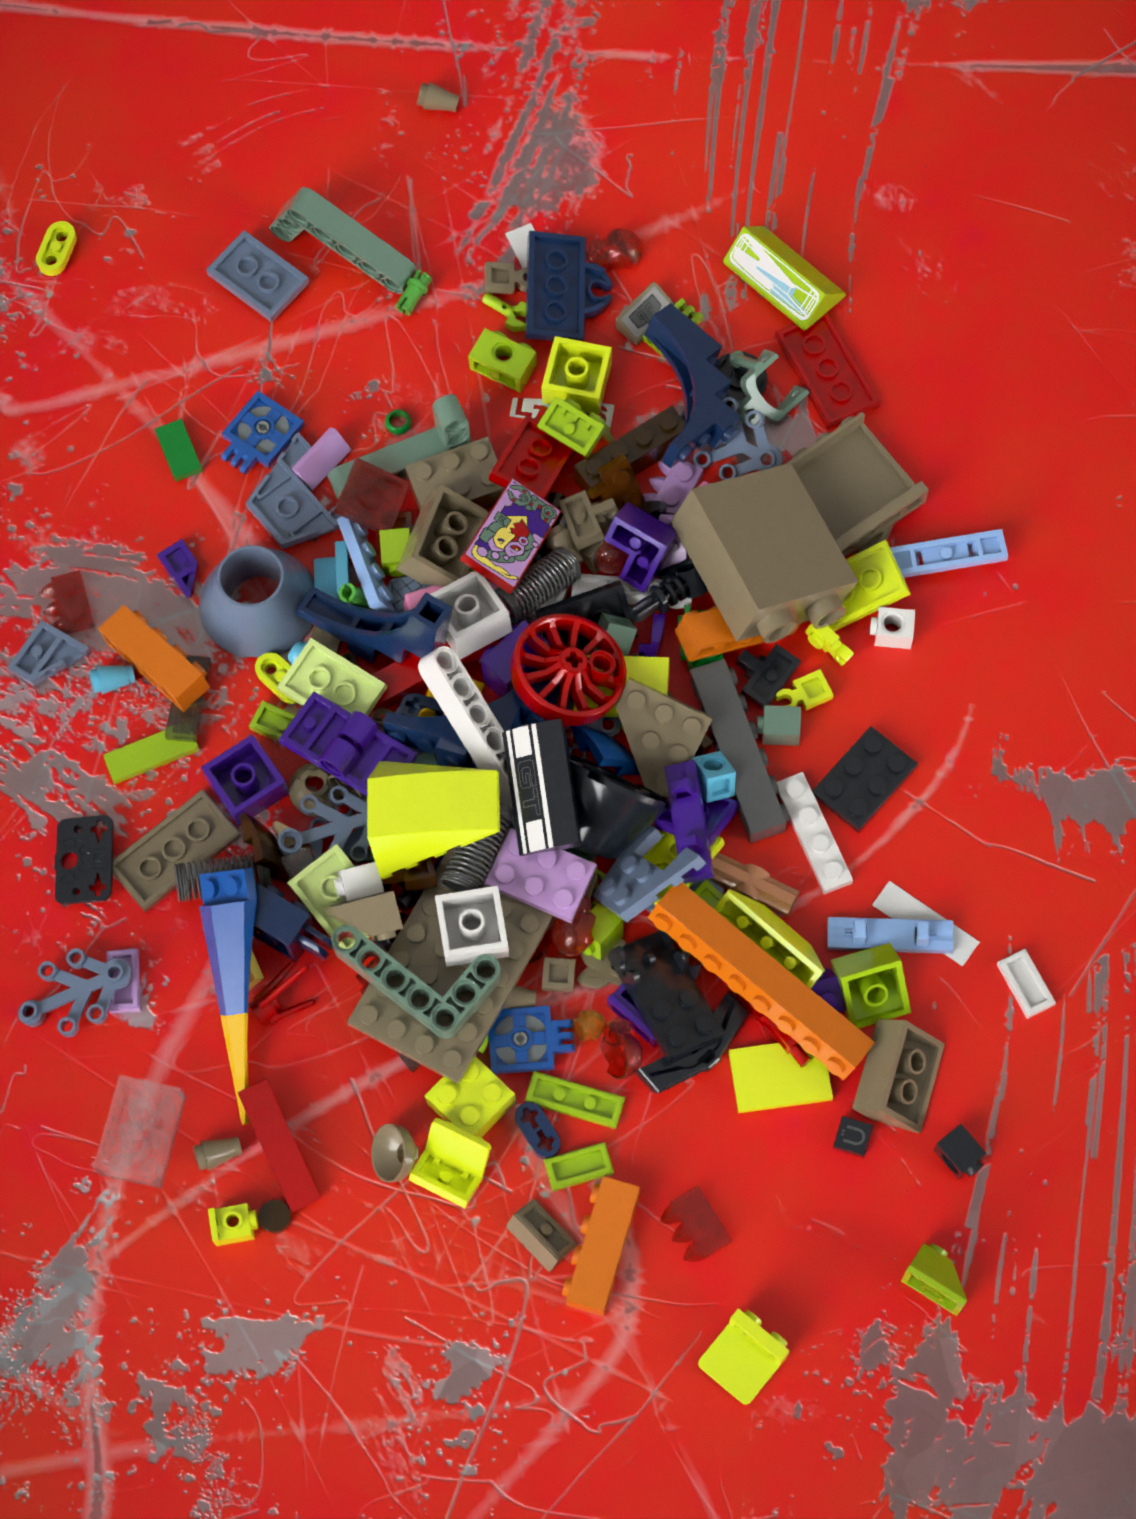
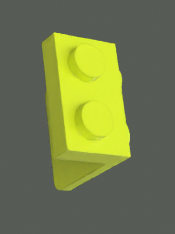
[408,1118,491,1208]
[698,1308,790,1405]

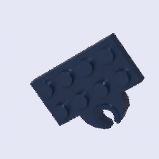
[525,231,613,341]

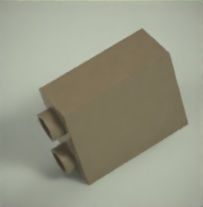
[671,463,858,643]

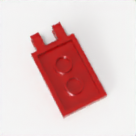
[488,405,574,499]

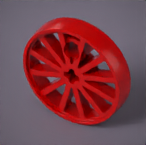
[510,614,627,726]

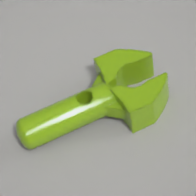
[482,293,526,332]

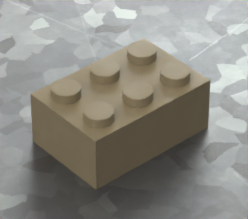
[405,437,504,512]

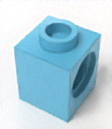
[692,751,736,803]

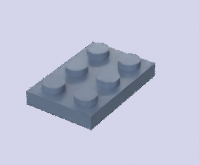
[206,230,309,323]

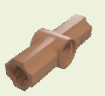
[708,853,800,917]

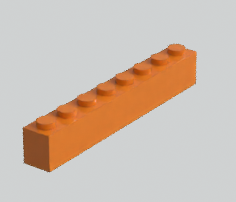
[647,883,875,1081]

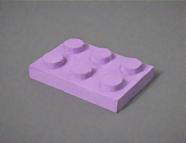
[484,828,597,923]

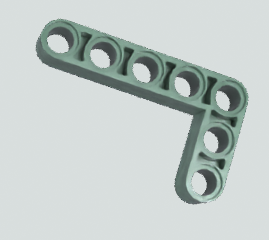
[270,187,417,294]
[327,394,471,502]
[331,925,501,1039]

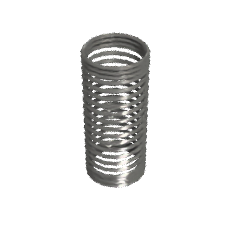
[495,547,581,625]
[440,801,514,892]
[174,853,271,902]

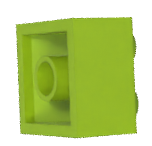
[831,943,911,1029]

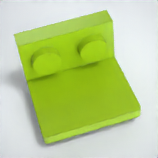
[537,396,614,459]

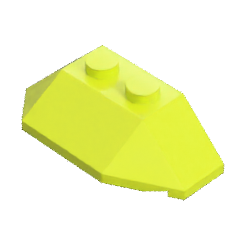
[714,889,825,989]

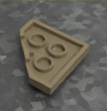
[616,677,713,799]

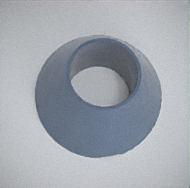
[199,545,315,659]

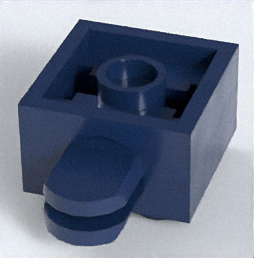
[253,883,333,962]

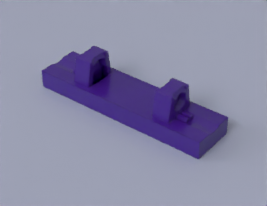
[664,760,714,884]

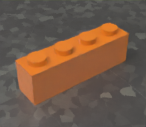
[97,605,210,712]
[675,605,801,662]
[562,1176,640,1317]

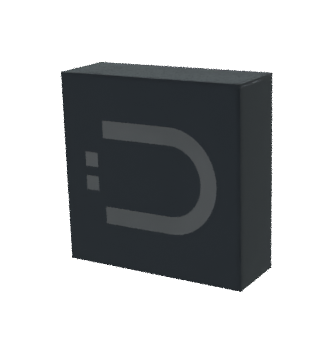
[833,1116,873,1158]

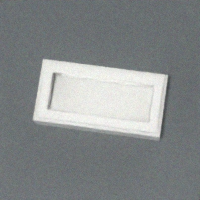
[997,949,1056,1019]

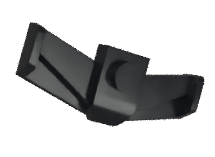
[635,991,750,1094]

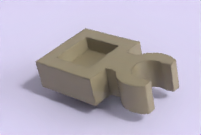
[484,261,527,294]

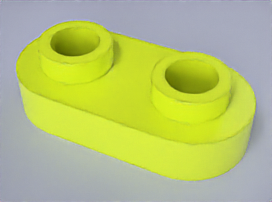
[36,221,77,276]
[255,652,298,704]

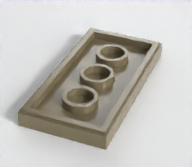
[113,789,242,913]

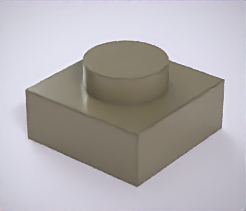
[542,957,576,993]

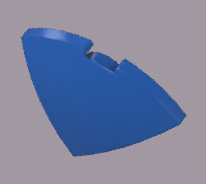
[570,725,640,775]

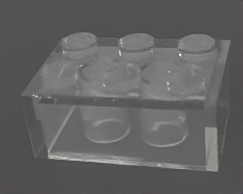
[93,1075,186,1188]

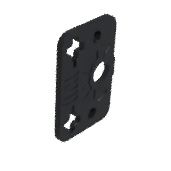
[54,815,114,905]

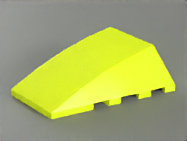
[367,761,500,880]

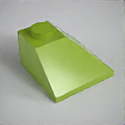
[901,1243,967,1316]

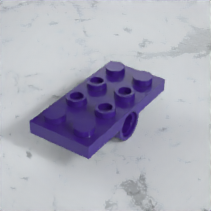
[279,691,417,796]

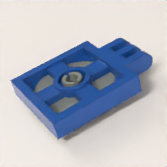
[221,391,305,475]
[488,1005,575,1075]

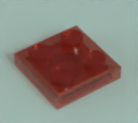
[333,457,410,533]

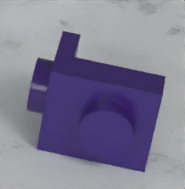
[811,967,846,1013]

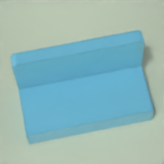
[314,541,351,603]

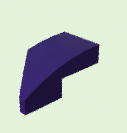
[157,539,198,599]
[638,614,665,657]

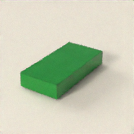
[154,419,203,482]

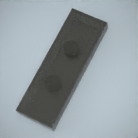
[165,655,211,742]

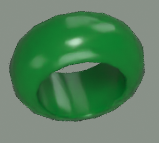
[385,409,412,435]

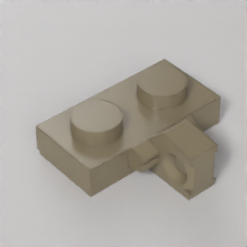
[558,490,619,551]

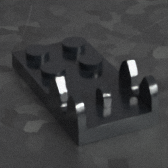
[608,930,725,1062]

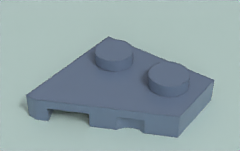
[7,620,91,686]

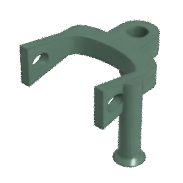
[729,349,809,426]

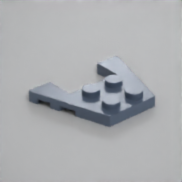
[246,432,370,549]
[592,825,706,922]

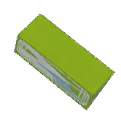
[723,226,846,331]

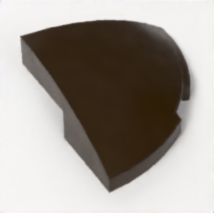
[240,813,295,884]

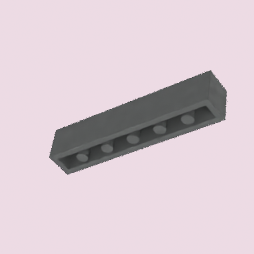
[690,659,789,843]

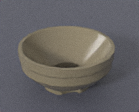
[289,763,344,817]
[371,1124,419,1183]

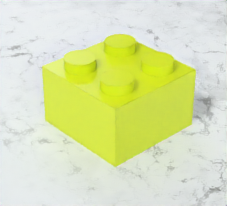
[541,336,612,414]
[425,1056,516,1138]

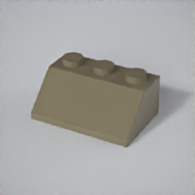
[396,484,489,587]
[323,891,403,941]
[852,1019,945,1133]

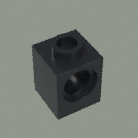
[934,1124,986,1179]

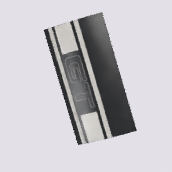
[502,718,582,856]

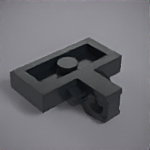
[736,644,801,709]

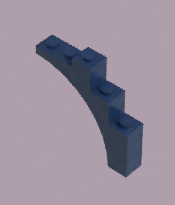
[644,303,741,469]
[296,587,453,664]
[383,668,569,768]

